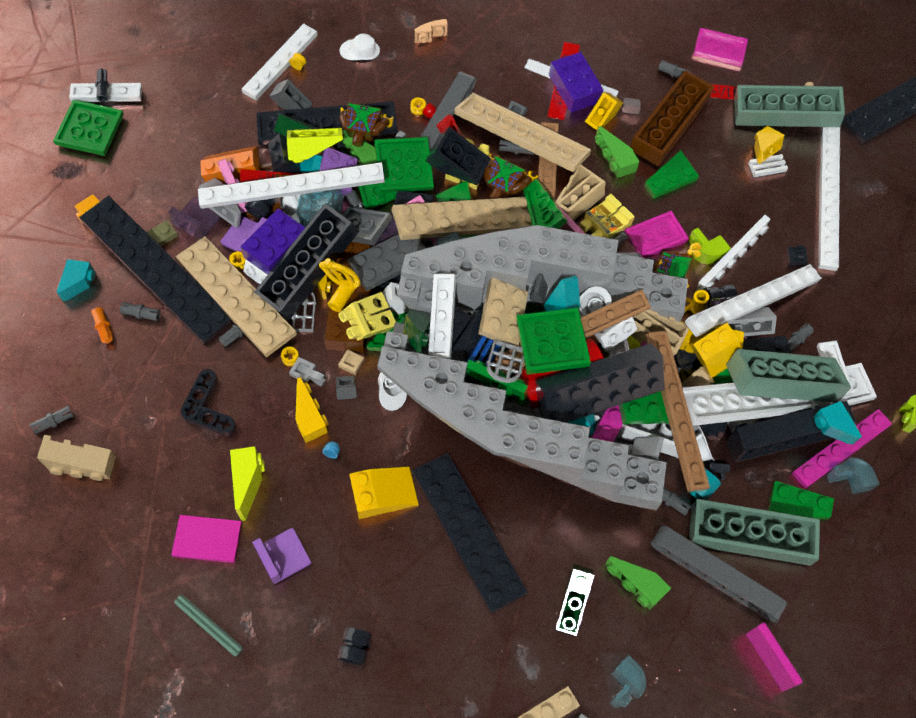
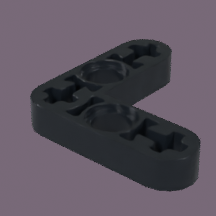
[181,369,236,436]

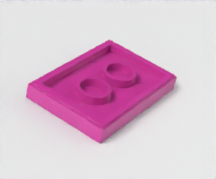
[693,28,748,67]
[624,211,689,259]
[171,515,242,563]
[746,623,802,692]

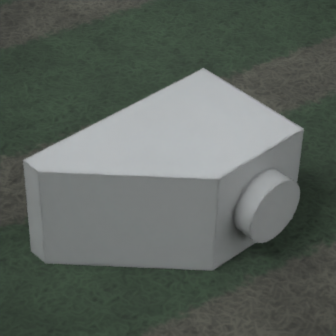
[628,437,664,460]

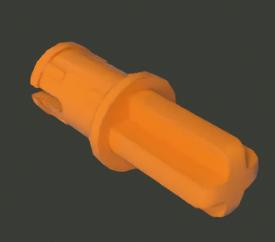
[91,307,113,344]

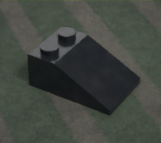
[425,126,491,185]

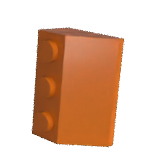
[201,146,260,184]

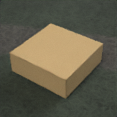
[338,349,365,375]

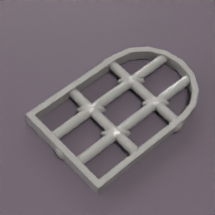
[284,292,316,332]
[487,339,524,383]

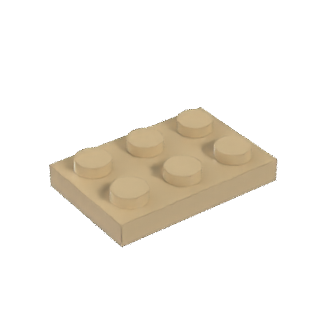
[479,277,528,346]

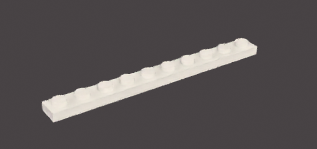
[818,127,840,271]
[198,163,385,209]
[684,264,821,337]

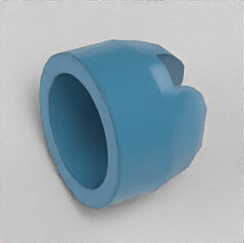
[322,441,340,459]

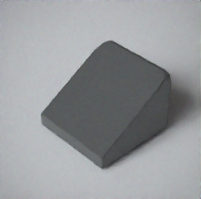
[622,97,641,115]
[508,100,528,117]
[529,274,548,304]
[335,375,357,400]

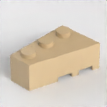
[555,164,605,221]
[631,310,689,356]
[37,435,116,481]

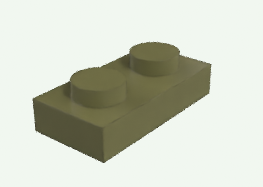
[146,220,178,246]

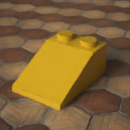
[349,467,419,519]

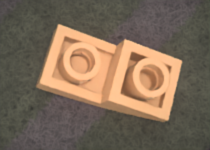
[415,19,447,43]

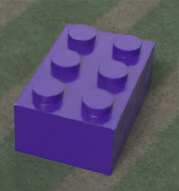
[549,52,604,113]
[240,209,305,275]

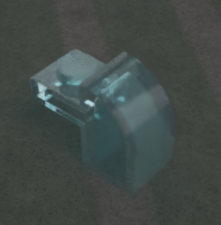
[827,458,879,494]
[610,655,646,709]

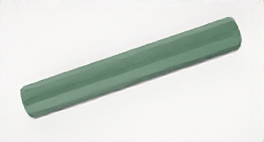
[175,594,243,656]

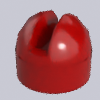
[422,103,437,118]

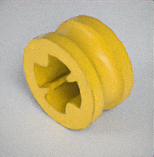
[289,53,306,70]
[411,98,426,115]
[229,251,246,270]
[281,347,299,366]

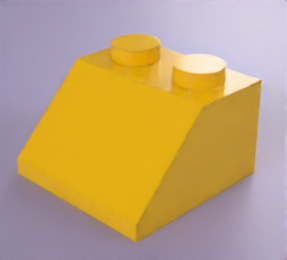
[690,323,742,377]

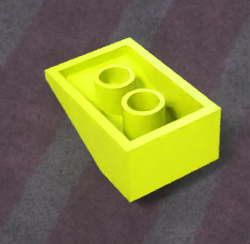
[287,128,343,163]
[230,447,265,521]

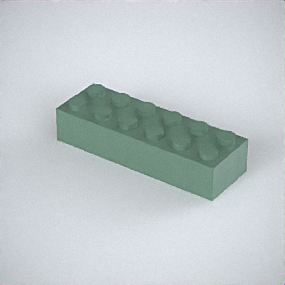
[734,85,845,127]
[726,349,852,402]
[689,499,820,566]

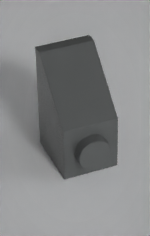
[269,79,312,110]

